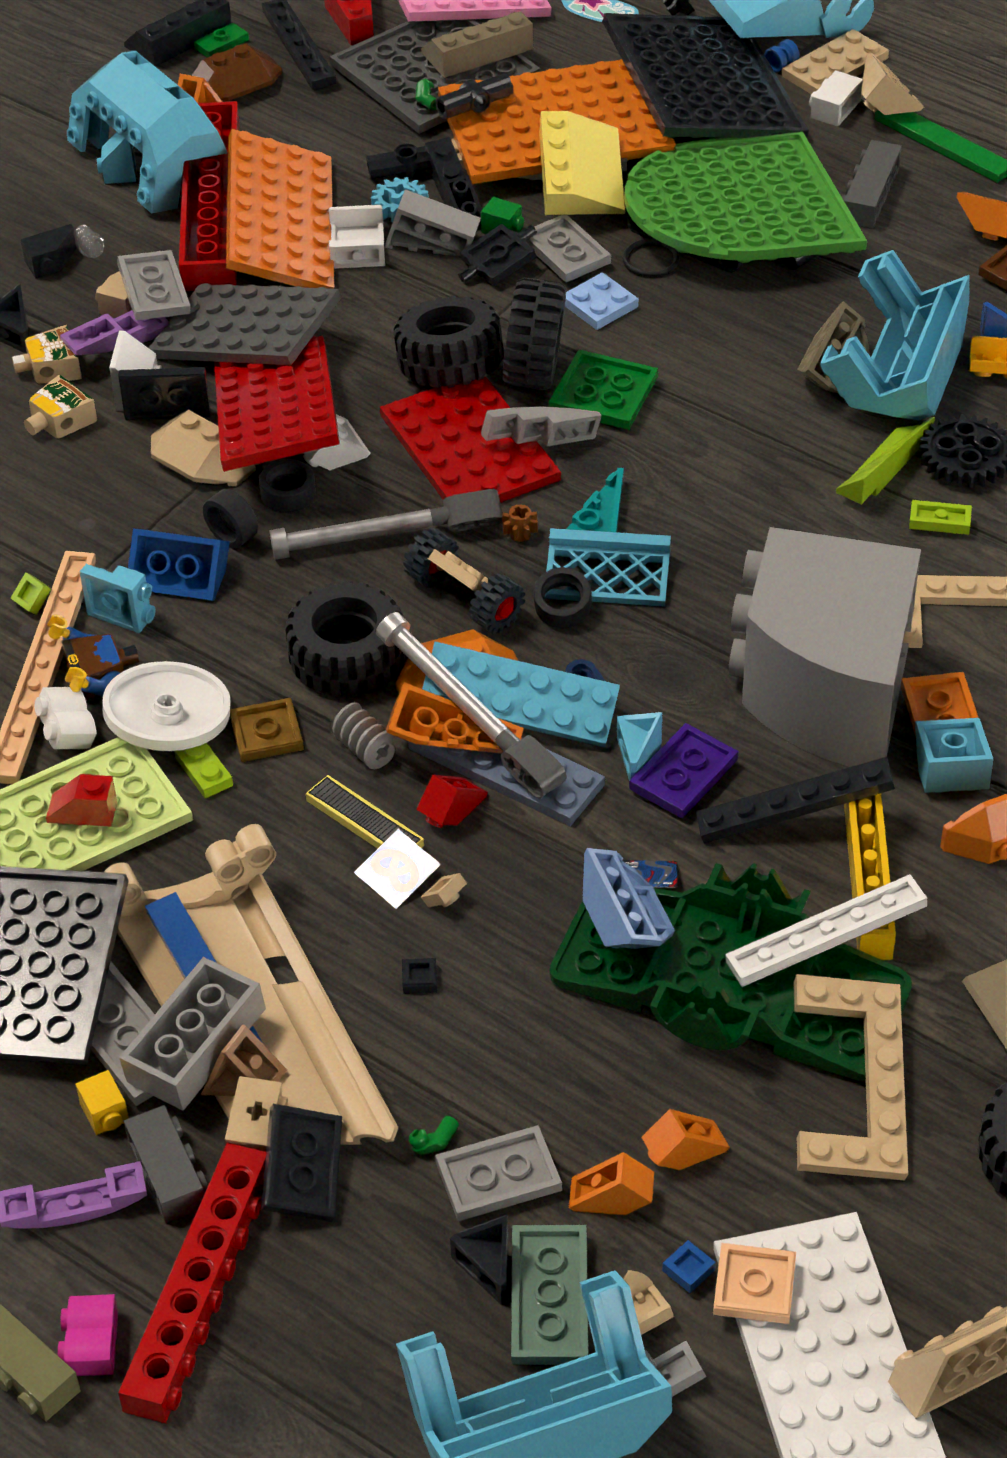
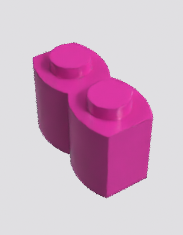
[58,1294,118,1376]

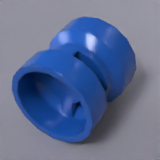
[764,39,800,72]

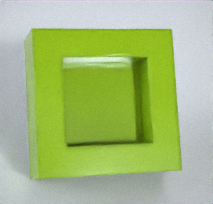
[11,572,52,615]

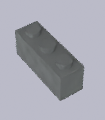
[124,1105,208,1224]

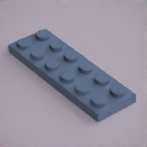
[408,737,605,827]

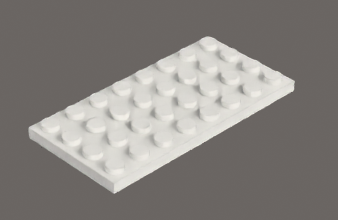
[713,1212,946,1458]

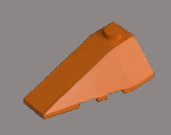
[386,683,524,754]

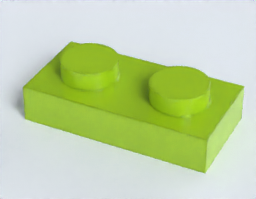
[909,500,972,535]
[174,743,233,799]

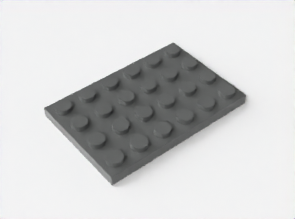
[149,283,341,365]

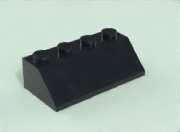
[124,0,231,67]

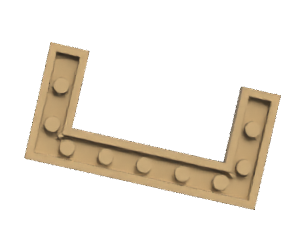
[903,575,1007,648]
[794,974,908,1181]

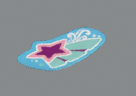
[561,0,639,22]

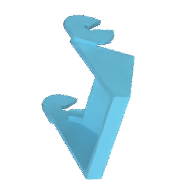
[709,0,874,38]

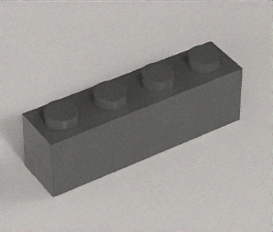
[842,140,902,228]

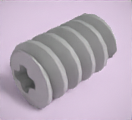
[330,702,395,770]

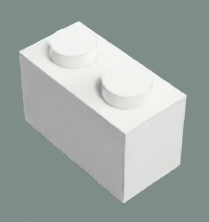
[809,70,863,127]

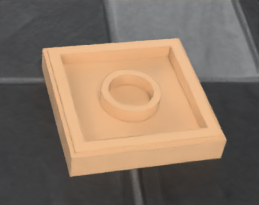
[713,1243,796,1324]

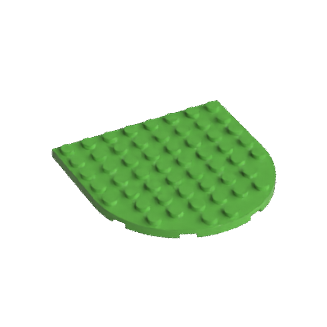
[624,132,867,263]

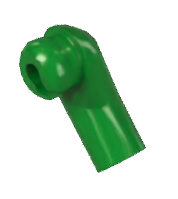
[409,1116,459,1155]

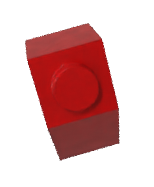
[46,774,117,827]
[416,775,488,828]

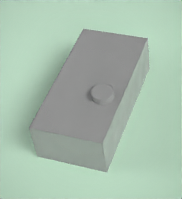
[119,957,266,1110]

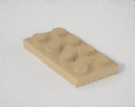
[782,29,889,95]

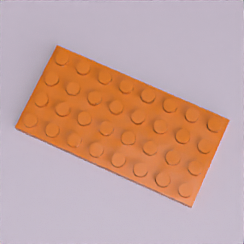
[226,129,334,289]

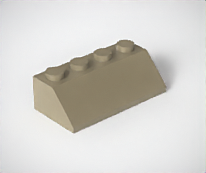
[421,11,533,78]

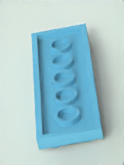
[422,641,620,747]

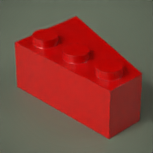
[324,0,374,45]

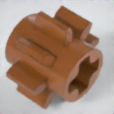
[502,505,538,542]

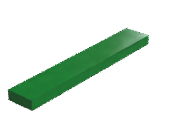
[875,110,1007,183]

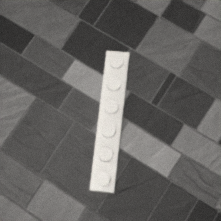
[725,874,927,987]

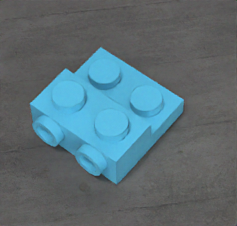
[79,564,156,633]

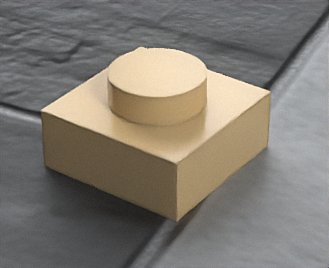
[421,873,467,907]

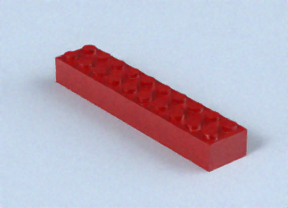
[179,101,240,291]

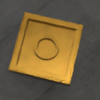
[230,698,304,762]

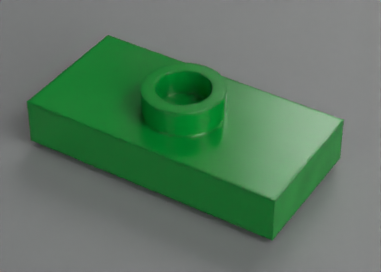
[194,23,249,58]

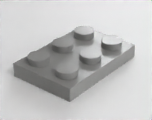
[526,214,611,282]
[117,250,190,320]
[435,1125,562,1221]

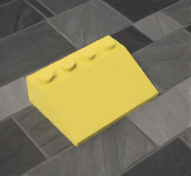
[539,111,625,215]

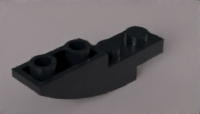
[424,137,482,223]

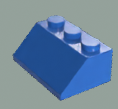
[128,528,230,601]

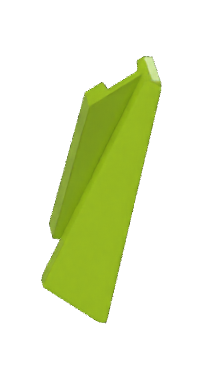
[836,417,935,504]

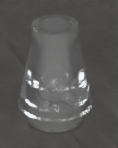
[75,225,105,258]

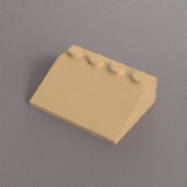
[888,1306,1007,1419]

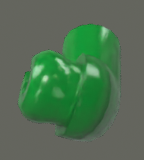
[415,79,437,111]

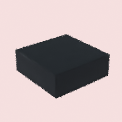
[402,958,437,994]

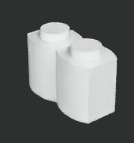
[34,687,97,749]

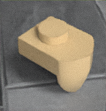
[624,1270,674,1335]

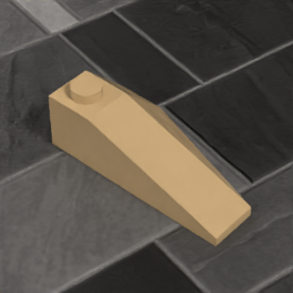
[861,52,924,115]

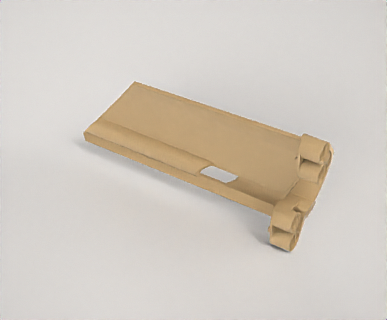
[104,824,398,1145]

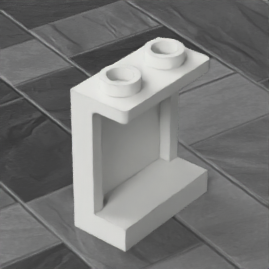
[329,205,385,269]

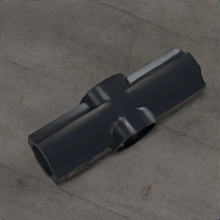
[436,73,514,120]
[366,143,432,179]

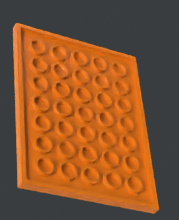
[438,59,676,184]

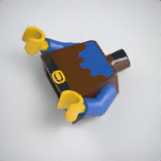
[47,614,140,700]

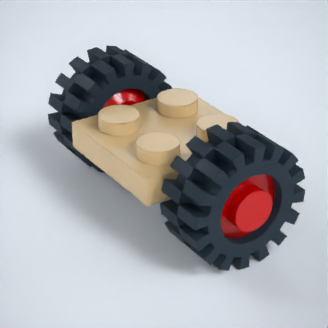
[403,528,526,634]

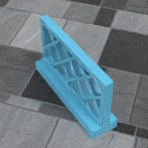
[545,528,671,606]

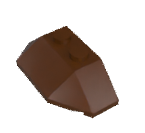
[192,43,283,102]

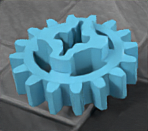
[371,177,428,222]

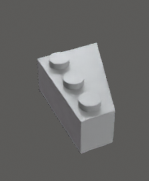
[384,189,481,257]

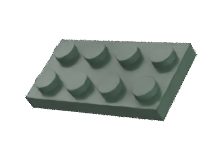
[511,1225,588,1365]

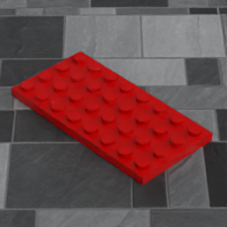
[214,336,340,472]

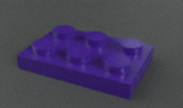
[629,723,739,819]

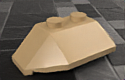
[151,410,256,487]

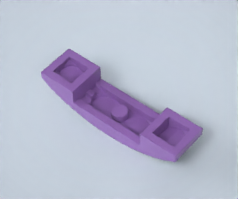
[0,1161,147,1228]

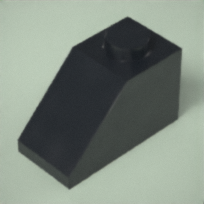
[21,224,77,279]

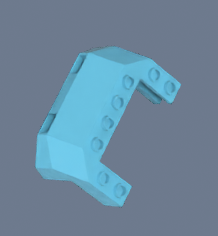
[67,51,228,214]
[820,250,969,420]
[396,1270,672,1458]

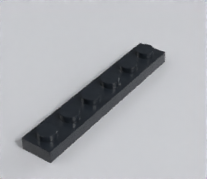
[262,0,336,90]
[696,757,895,844]

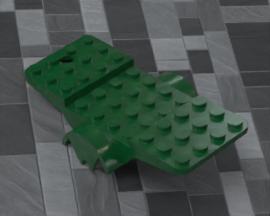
[549,863,912,1082]

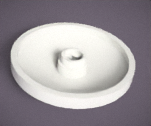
[103,661,231,751]

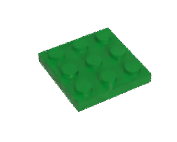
[549,349,658,430]

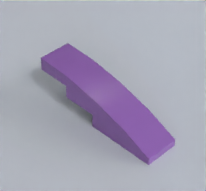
[60,310,169,355]

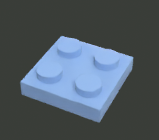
[565,272,638,330]

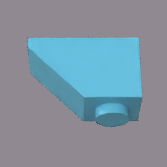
[97,132,136,184]

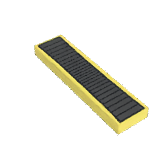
[306,775,424,849]

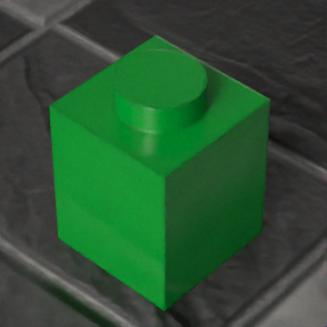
[481,197,524,234]

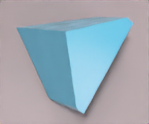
[617,712,662,781]

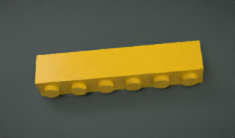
[844,793,896,960]

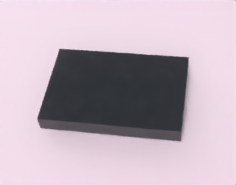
[118,367,211,420]
[261,1103,342,1222]

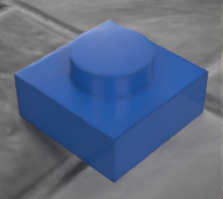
[662,1240,716,1293]

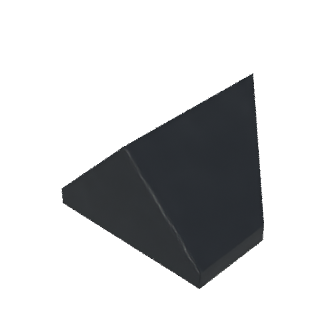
[0,284,29,354]
[450,1215,509,1305]

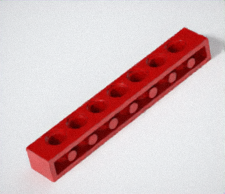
[118,1142,266,1424]

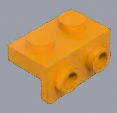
[969,336,1007,378]

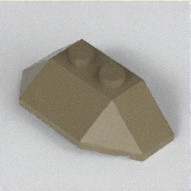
[797,301,870,393]

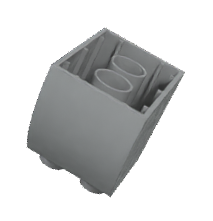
[728,527,921,767]

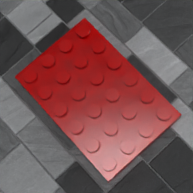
[380,376,561,503]

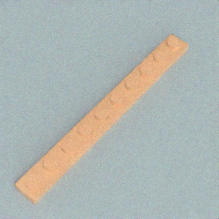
[0,551,96,785]

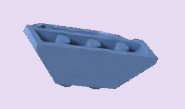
[583,848,675,949]

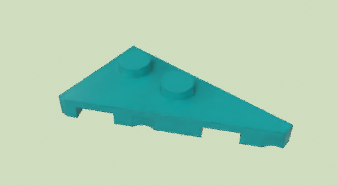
[566,468,624,532]

